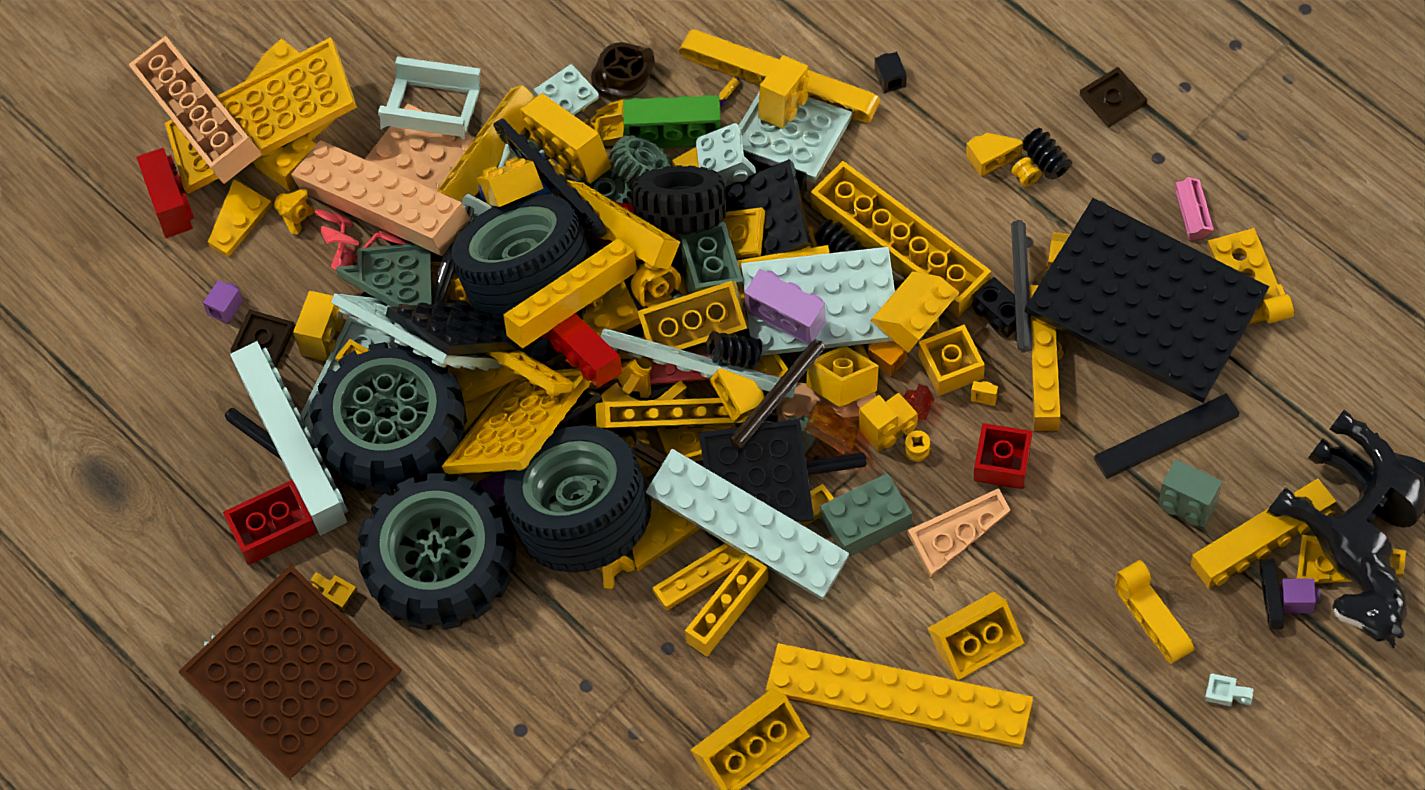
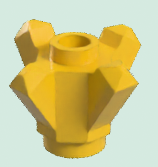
[274,190,315,234]
[614,357,652,399]
[598,555,635,589]

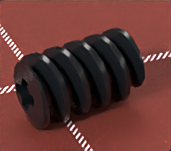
[1022,128,1073,180]
[814,219,867,253]
[706,331,762,369]

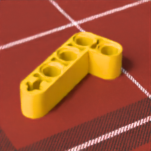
[1115,560,1194,664]

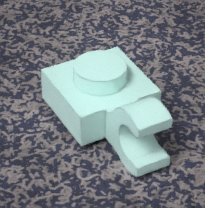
[1205,673,1254,706]

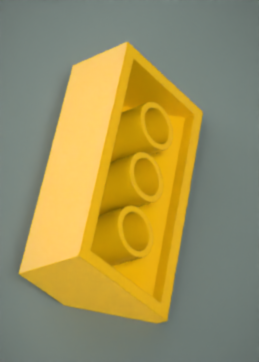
[690,688,810,790]

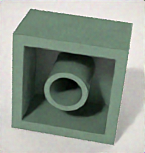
[1158,459,1222,528]

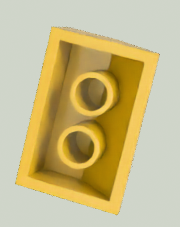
[870,272,960,353]
[927,591,1024,680]

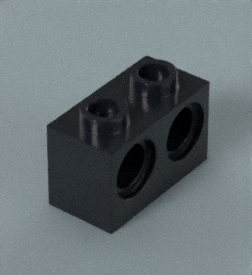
[972,277,1016,337]

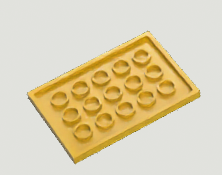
[441,368,591,475]

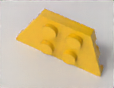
[632,500,701,572]

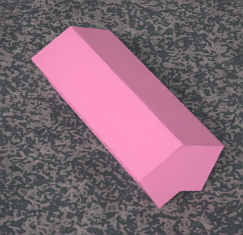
[1175,177,1214,241]

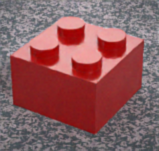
[973,423,1033,489]

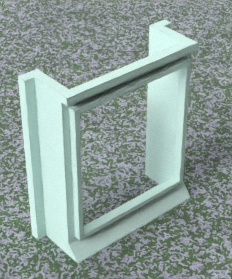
[378,57,480,140]

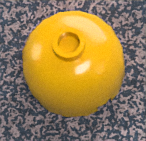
[631,262,681,308]

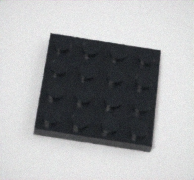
[725,159,812,260]
[386,300,525,355]
[699,419,814,523]

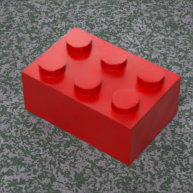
[136,147,194,238]
[223,480,317,565]

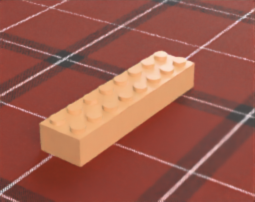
[128,35,261,184]
[291,140,471,256]

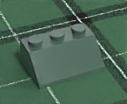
[675,222,743,294]

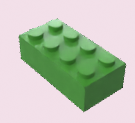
[623,95,722,149]

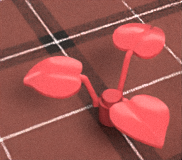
[314,209,410,270]

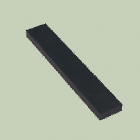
[1094,393,1239,479]

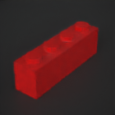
[541,313,622,388]

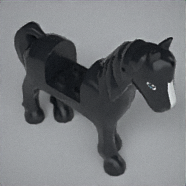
[1266,410,1425,649]

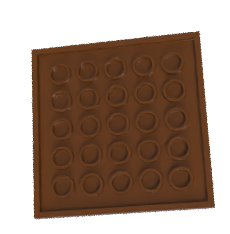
[179,565,401,781]

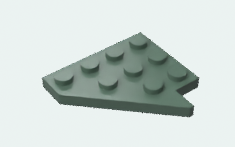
[336,243,432,307]

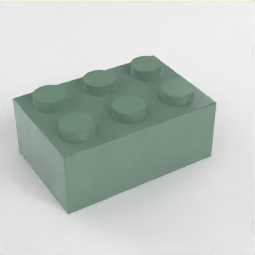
[820,473,912,557]

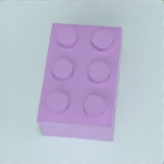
[744,269,826,345]

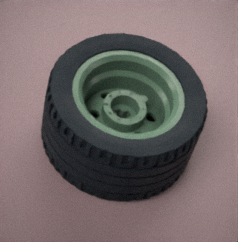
[451,194,594,325]
[503,426,652,573]

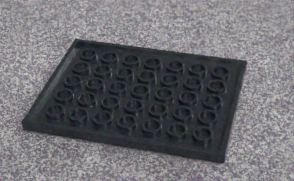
[1024,198,1270,403]

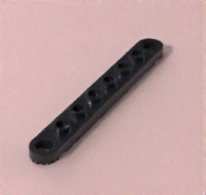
[493,118,607,239]

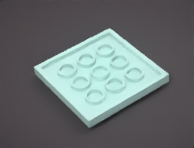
[739,93,853,183]

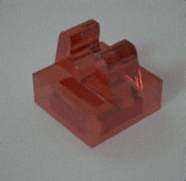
[903,384,935,420]

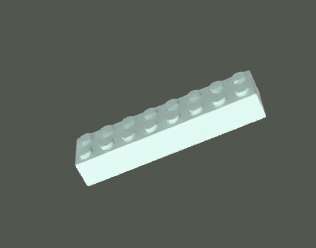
[230,341,348,536]
[645,449,849,601]

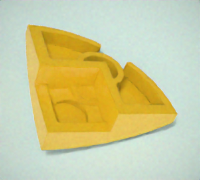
[583,100,625,146]

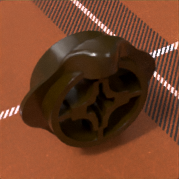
[591,42,655,97]

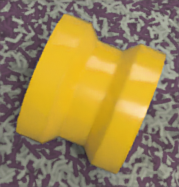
[1011,157,1042,188]
[905,430,930,462]

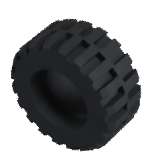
[632,165,726,235]

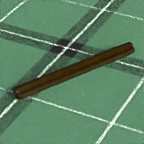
[730,339,825,449]

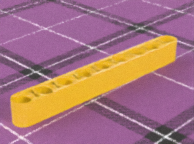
[679,29,881,123]

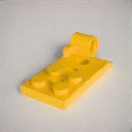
[1207,228,1294,325]

